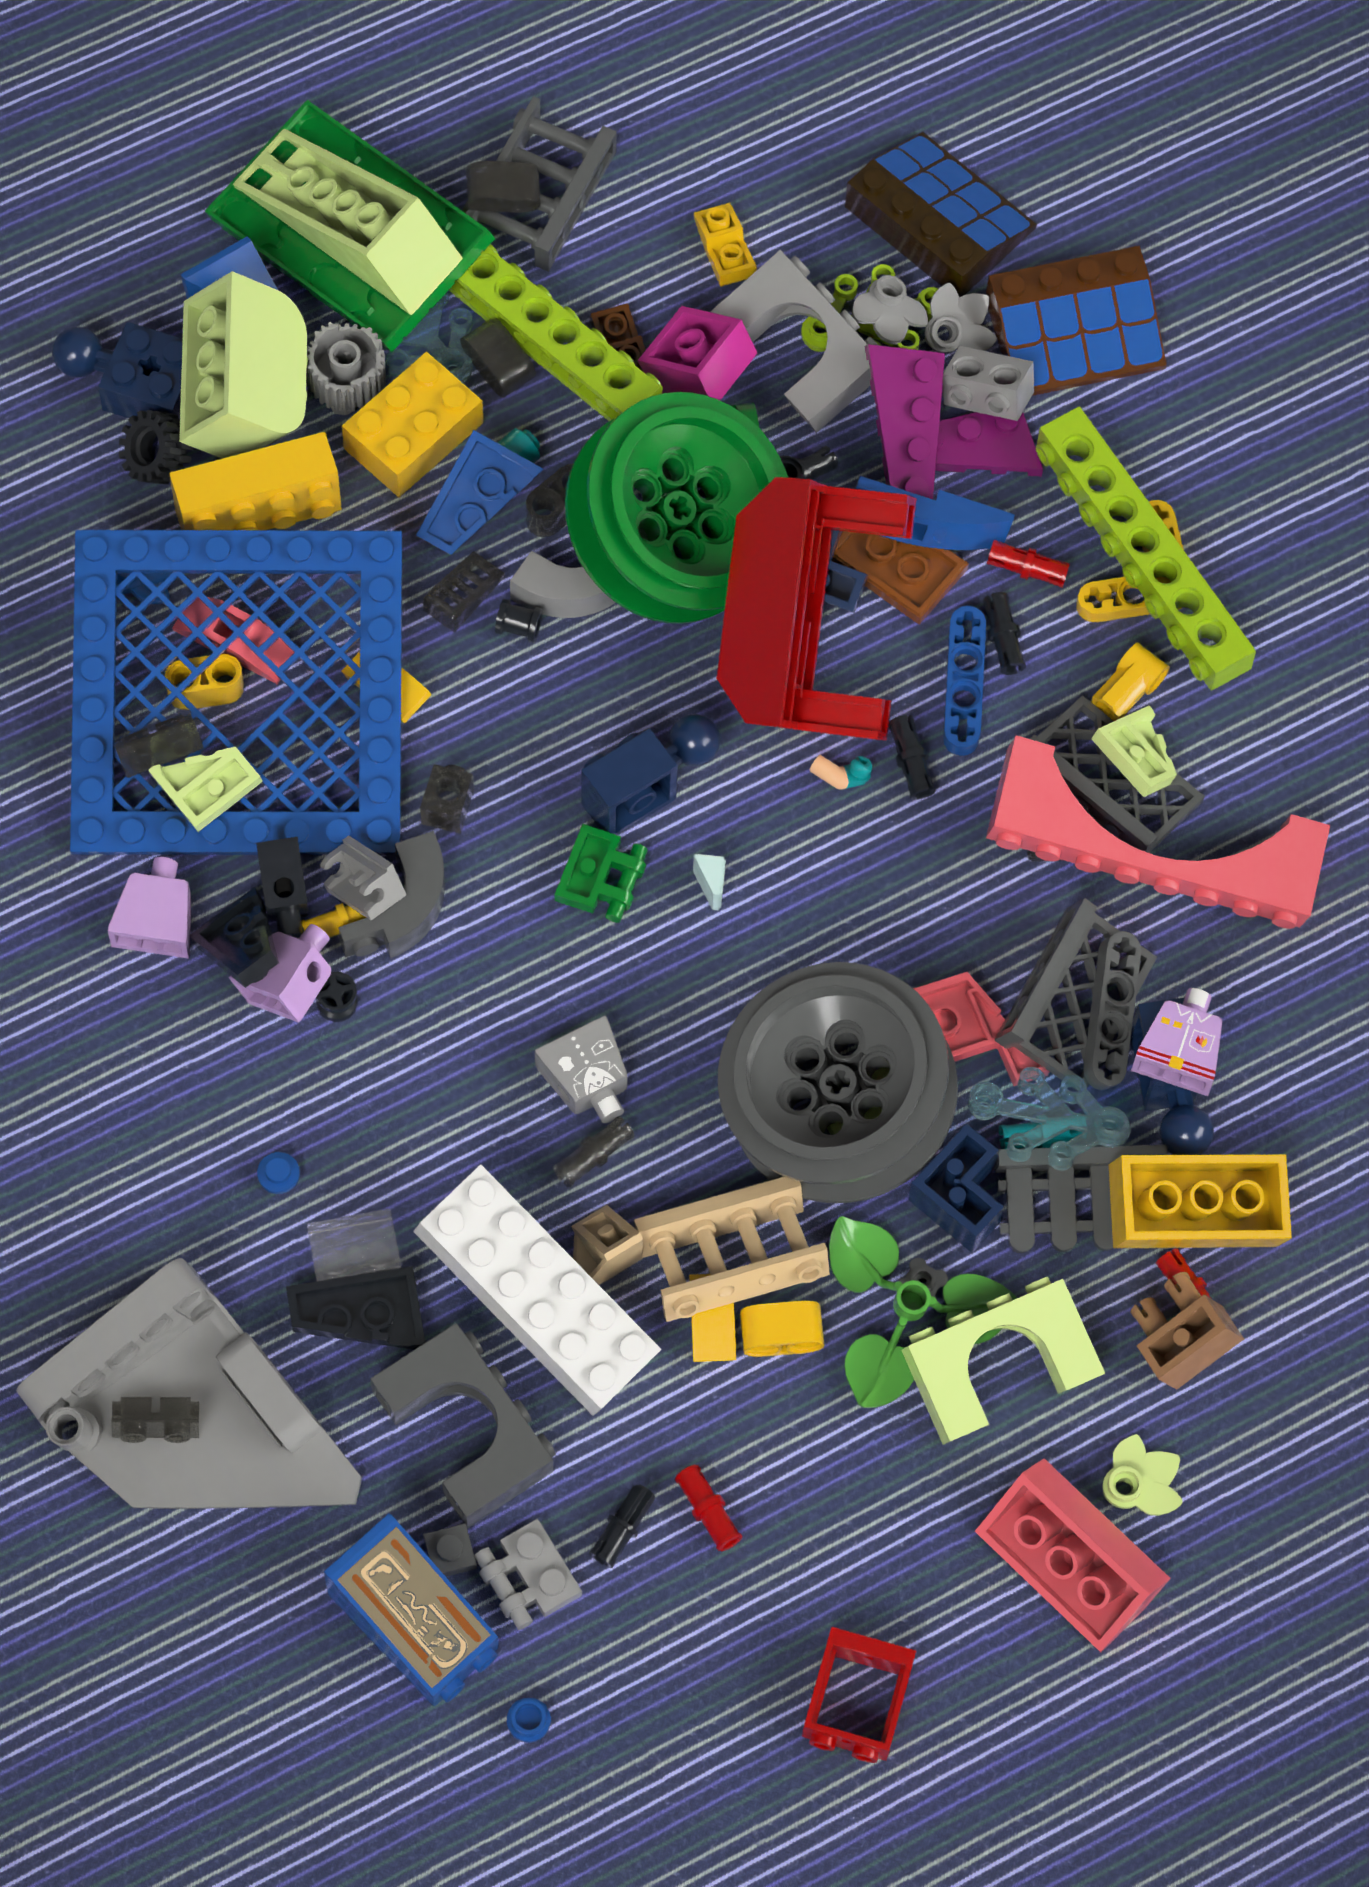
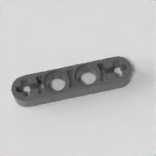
[1083,931,1141,1090]

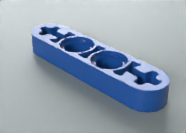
[943,606,986,756]

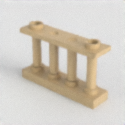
[634,1177,830,1322]

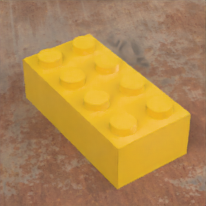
[169,432,342,530]
[1108,1154,1292,1248]

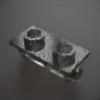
[113,713,204,778]
[111,1397,199,1443]

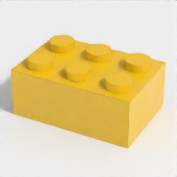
[342,351,483,498]

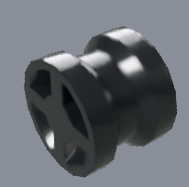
[316,971,358,1022]

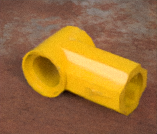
[1091,642,1170,721]

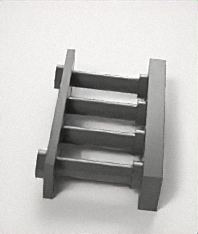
[463,96,617,272]

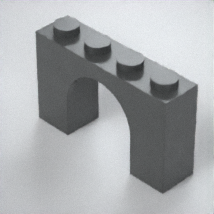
[370,1323,556,1529]

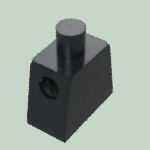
[256,837,309,938]

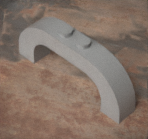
[510,467,671,618]

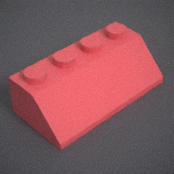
[975,1458,1171,1652]

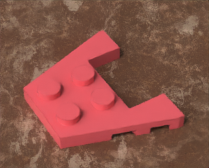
[913,972,1049,1086]

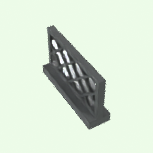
[1030,695,1205,854]
[994,898,1157,1093]

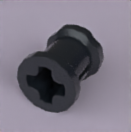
[495,598,543,643]

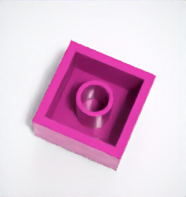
[638,306,757,400]

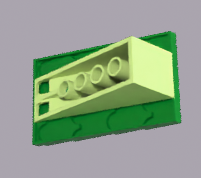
[205,100,495,353]

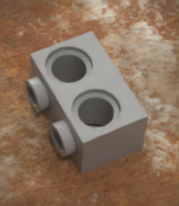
[943,346,1034,421]

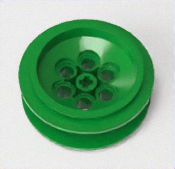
[565,392,788,624]

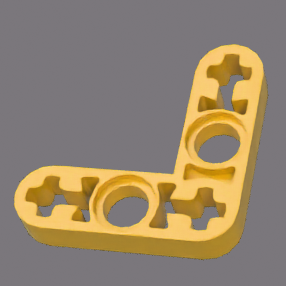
[1076,500,1184,622]

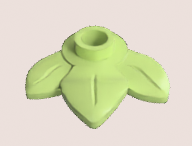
[1102,1434,1183,1516]

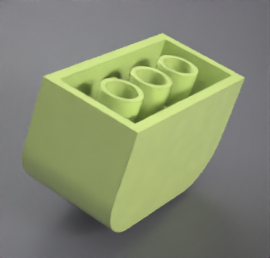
[179,271,308,459]

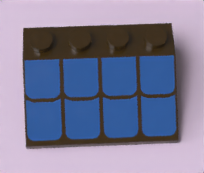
[845,132,1037,297]

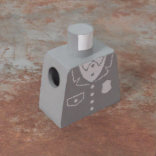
[535,1016,627,1123]

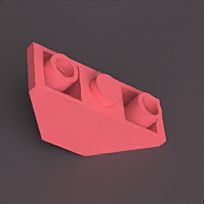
[172,597,294,685]

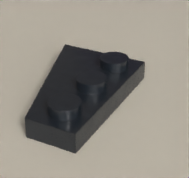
[189,887,279,988]
[286,1266,425,1350]

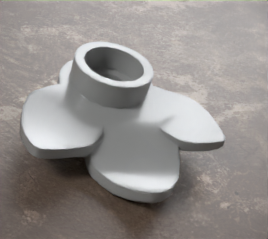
[852,275,928,344]
[925,283,997,353]

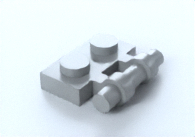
[474,1519,582,1630]

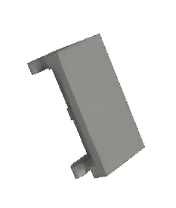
[320,836,406,920]

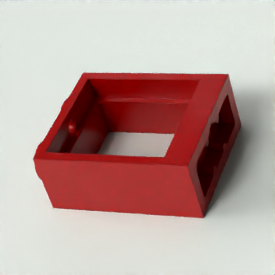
[802,1627,916,1763]

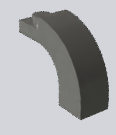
[338,831,445,959]

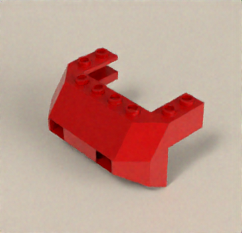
[716,477,917,741]

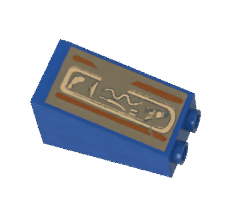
[324,1513,499,1707]

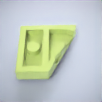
[1092,706,1177,797]
[148,747,263,832]

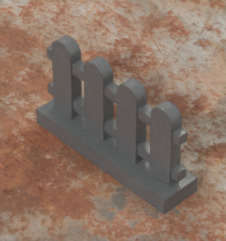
[995,1145,1167,1253]

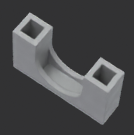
[710,249,878,433]

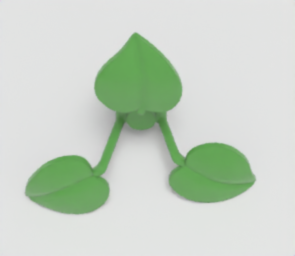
[829,1216,1017,1408]

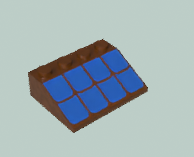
[986,245,1167,396]

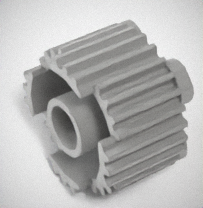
[306,322,386,415]

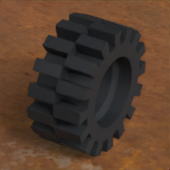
[119,410,193,484]

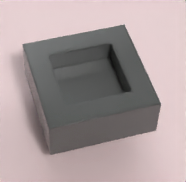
[423,1523,477,1577]

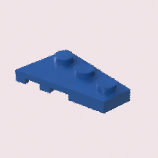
[416,430,544,555]

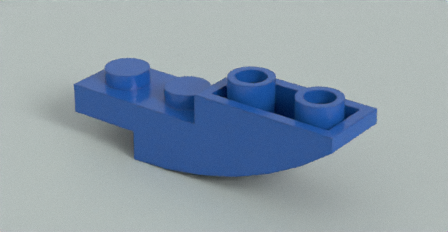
[855,476,1015,550]

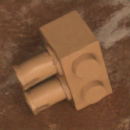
[1130,1272,1244,1390]

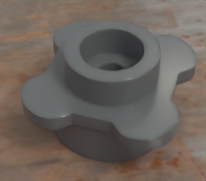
[899,1258,948,1298]

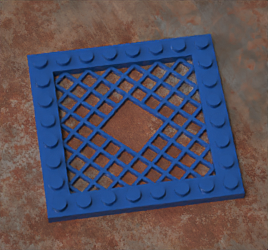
[70,530,402,855]

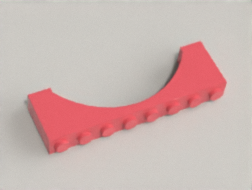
[986,735,1330,929]

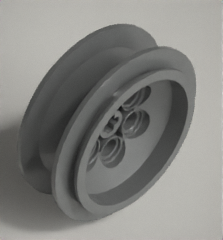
[718,962,958,1203]

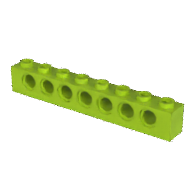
[449,244,663,421]
[1036,406,1256,691]

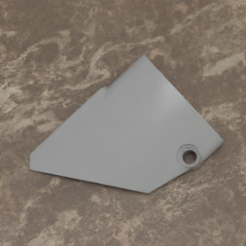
[16,1258,362,1509]

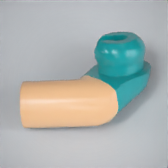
[810,755,873,790]

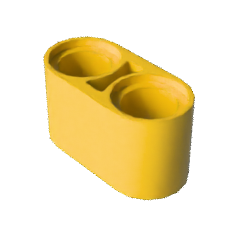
[165,654,244,710]
[740,1301,825,1357]

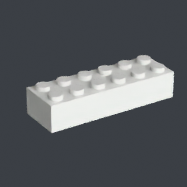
[414,1165,661,1416]

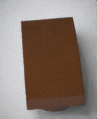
[590,303,646,372]

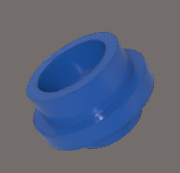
[257,1152,300,1194]
[507,1698,551,1743]

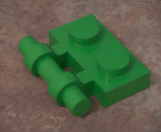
[554,824,648,923]

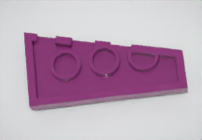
[864,344,945,499]

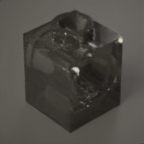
[420,764,474,834]

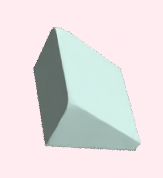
[693,854,726,911]

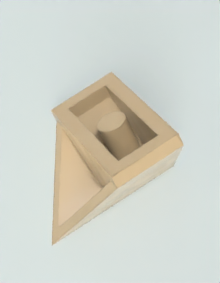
[571,1205,643,1285]

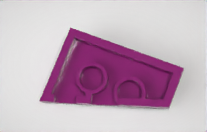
[935,412,1043,477]

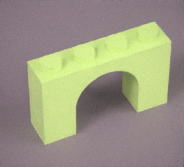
[901,1276,1105,1445]

